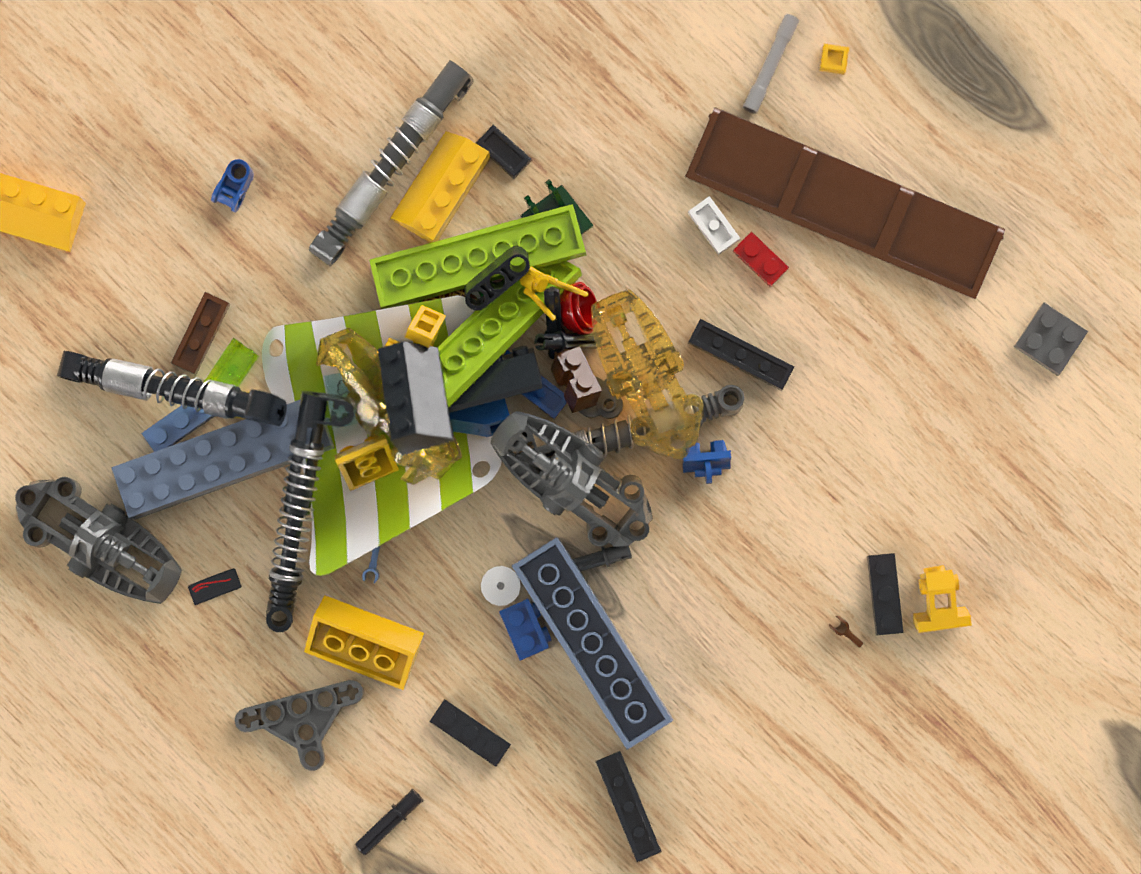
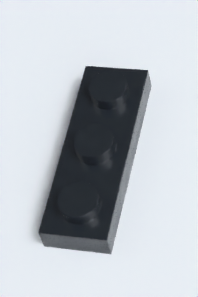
[867,553,904,636]
[429,699,511,767]

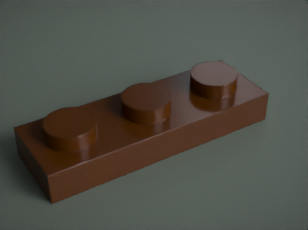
[171,292,230,375]

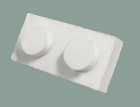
[688,196,740,255]

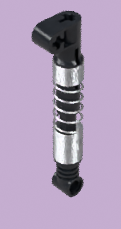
[57,351,287,426]

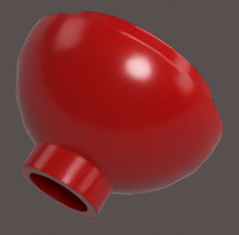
[560,282,599,335]

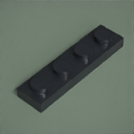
[688,319,795,391]
[595,751,662,862]

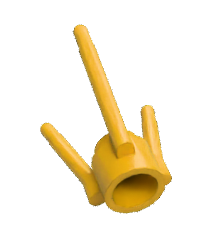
[520,267,588,320]

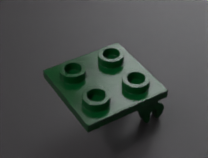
[520,179,594,235]

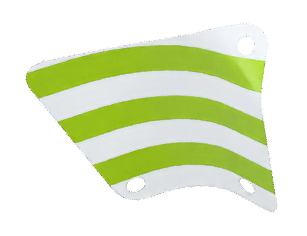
[262,295,502,576]

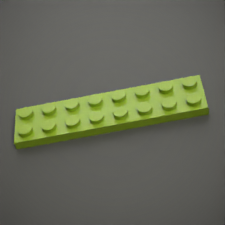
[369,204,587,309]
[438,261,582,407]

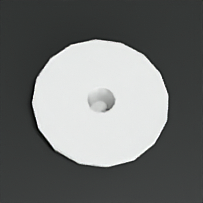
[481,566,521,606]

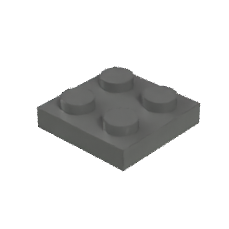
[1014,302,1088,376]

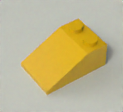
[334,434,399,491]

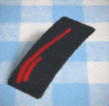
[188,568,242,605]

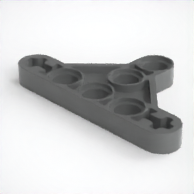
[235,680,364,771]

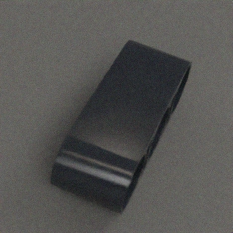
[464,246,530,311]

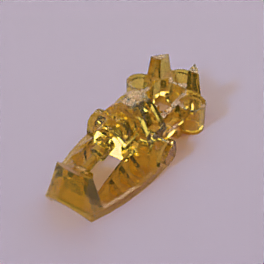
[591,289,704,459]
[316,328,462,485]

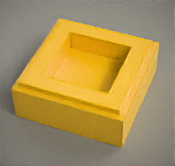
[819,43,849,75]

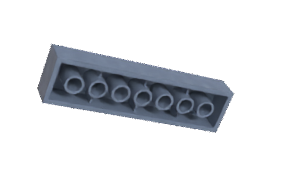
[111,399,335,520]
[512,537,673,750]

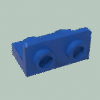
[499,598,552,661]

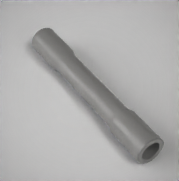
[743,14,799,114]

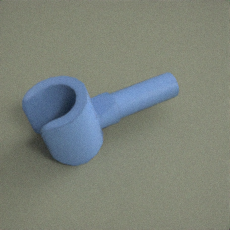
[362,546,380,583]

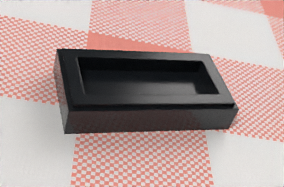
[476,125,532,179]

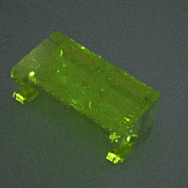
[204,338,259,387]

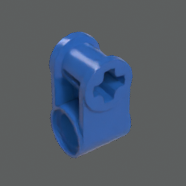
[211,159,254,213]

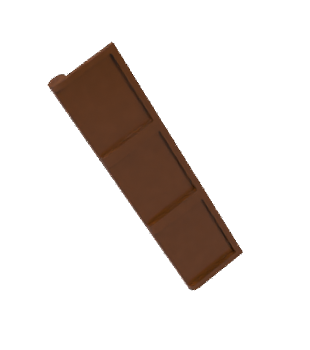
[685,107,1005,299]

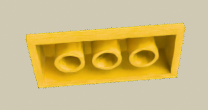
[390,131,490,243]
[0,173,86,252]
[304,595,424,690]

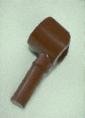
[829,616,863,648]

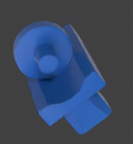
[682,440,731,484]

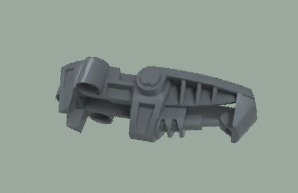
[490,411,653,546]
[15,477,182,604]

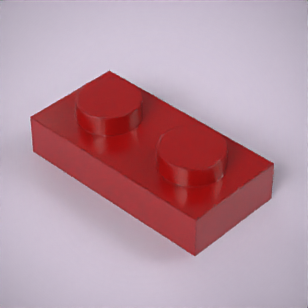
[732,231,789,287]

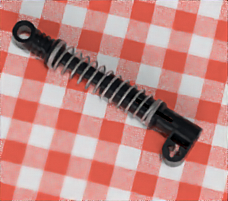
[266,391,354,633]

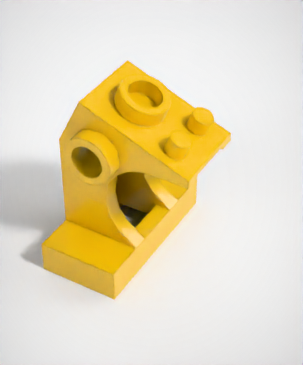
[384,305,446,348]
[912,565,972,633]

